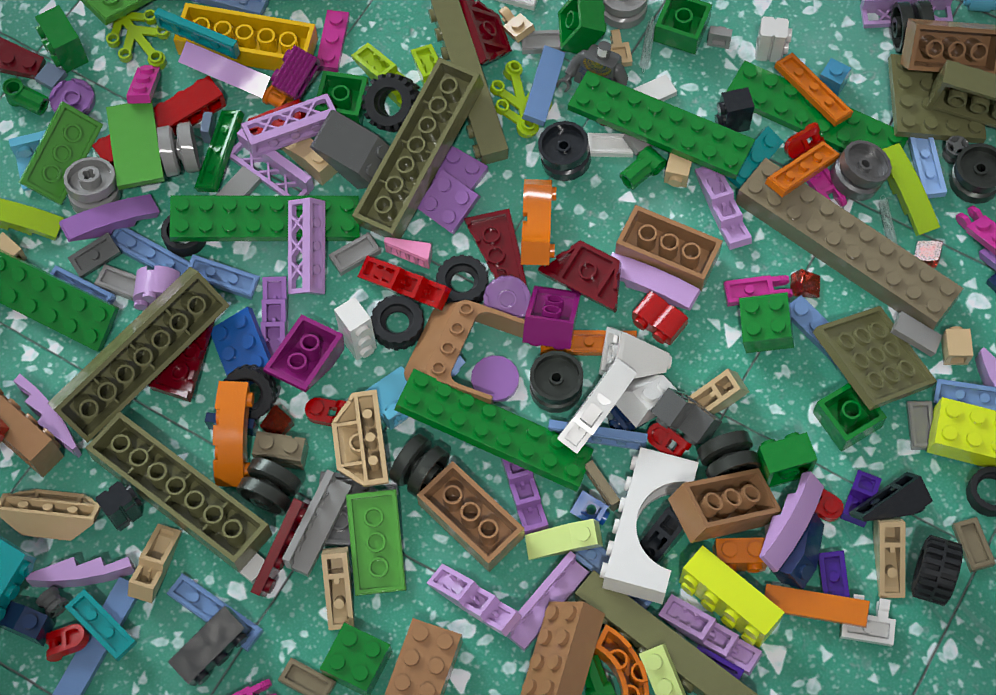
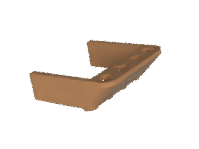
[404,300,525,404]

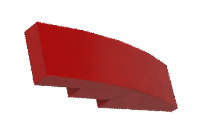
[357,256,451,311]

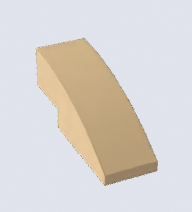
[128,524,182,603]

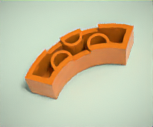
[521,179,557,265]
[213,381,254,487]
[593,625,649,695]

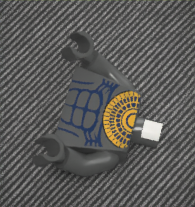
[556,41,628,92]

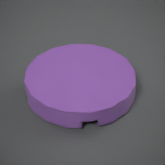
[49,78,95,115]
[483,275,531,319]
[471,355,519,403]

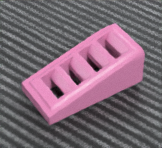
[384,237,432,269]

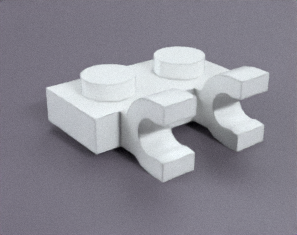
[840,594,896,647]

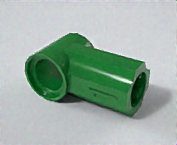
[2,78,50,115]
[620,145,667,190]
[585,655,616,695]

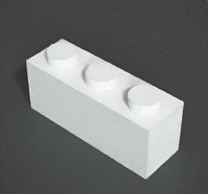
[334,296,377,360]

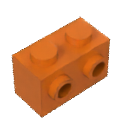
[713,537,767,573]

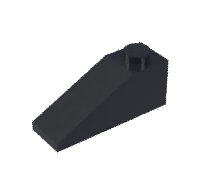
[849,472,933,522]
[640,506,685,564]

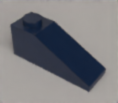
[769,512,825,589]
[0,601,56,647]

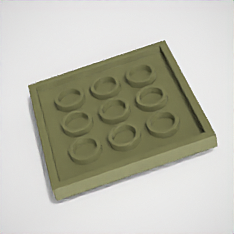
[888,54,987,143]
[812,306,937,411]

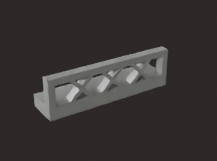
[282,469,353,577]

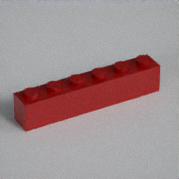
[92,75,226,170]

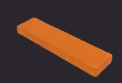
[774,52,853,127]
[765,141,840,198]
[541,330,637,356]
[764,584,870,628]

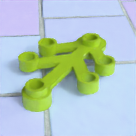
[106,9,170,70]
[490,60,552,138]

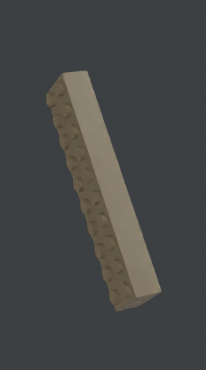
[736,158,964,330]

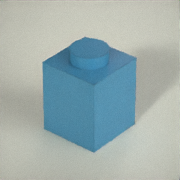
[819,58,851,96]

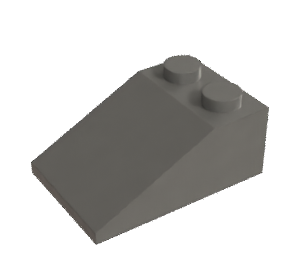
[310,110,390,189]

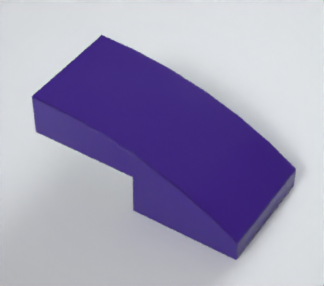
[840,470,882,528]

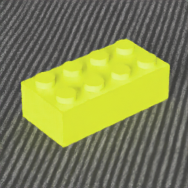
[926,397,996,467]
[679,545,785,648]

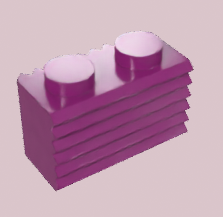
[271,45,321,100]

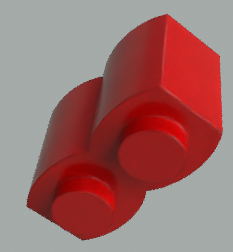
[632,291,688,345]

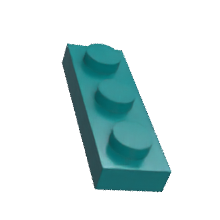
[726,126,784,189]
[65,589,137,661]

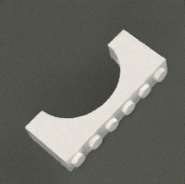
[600,447,699,604]

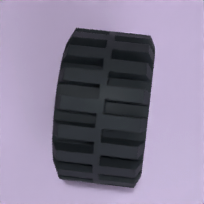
[362,73,420,133]
[911,535,963,606]

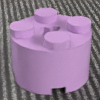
[133,266,180,310]

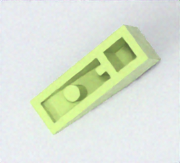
[525,519,603,560]

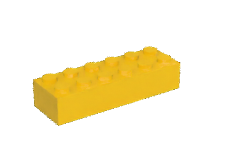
[173,3,318,71]

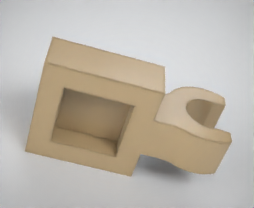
[498,6,535,43]
[610,29,633,67]

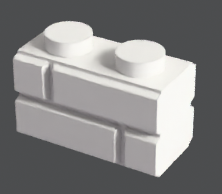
[755,16,792,62]

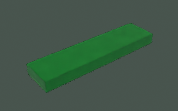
[194,110,244,192]

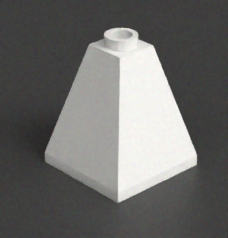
[599,327,672,378]

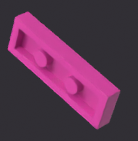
[317,10,350,72]
[126,65,161,104]

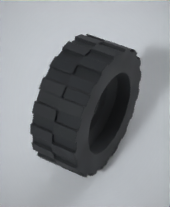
[436,255,488,303]
[371,295,424,351]
[223,364,278,420]

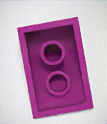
[522,285,581,350]
[263,314,344,392]

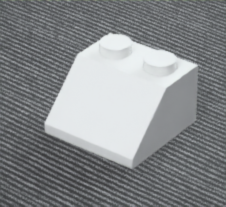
[615,374,677,428]

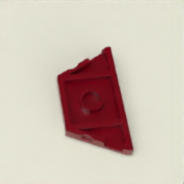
[459,0,512,64]
[538,240,621,313]

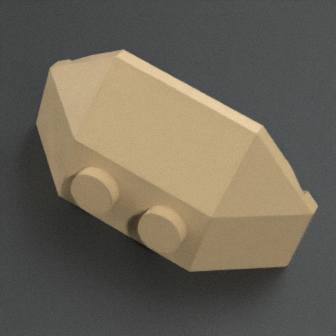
[331,389,389,487]
[0,489,101,541]

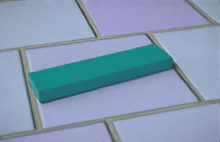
[154,8,240,59]

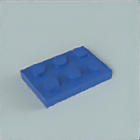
[211,306,271,386]

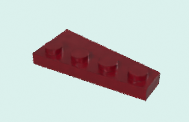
[0,37,46,80]
[464,209,527,285]
[148,320,215,402]
[250,498,309,597]

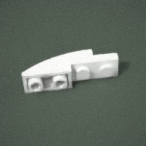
[557,358,637,454]

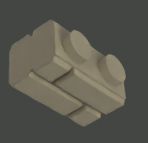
[252,431,309,470]

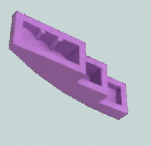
[59,194,160,242]
[261,276,288,357]
[501,458,549,535]

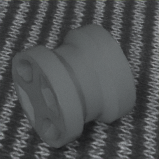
[942,135,969,165]
[36,586,69,619]

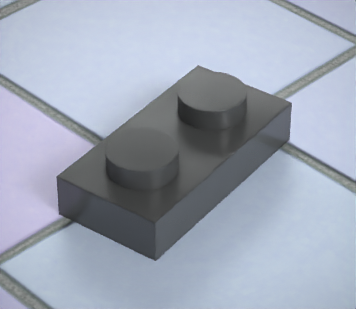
[68,232,122,278]

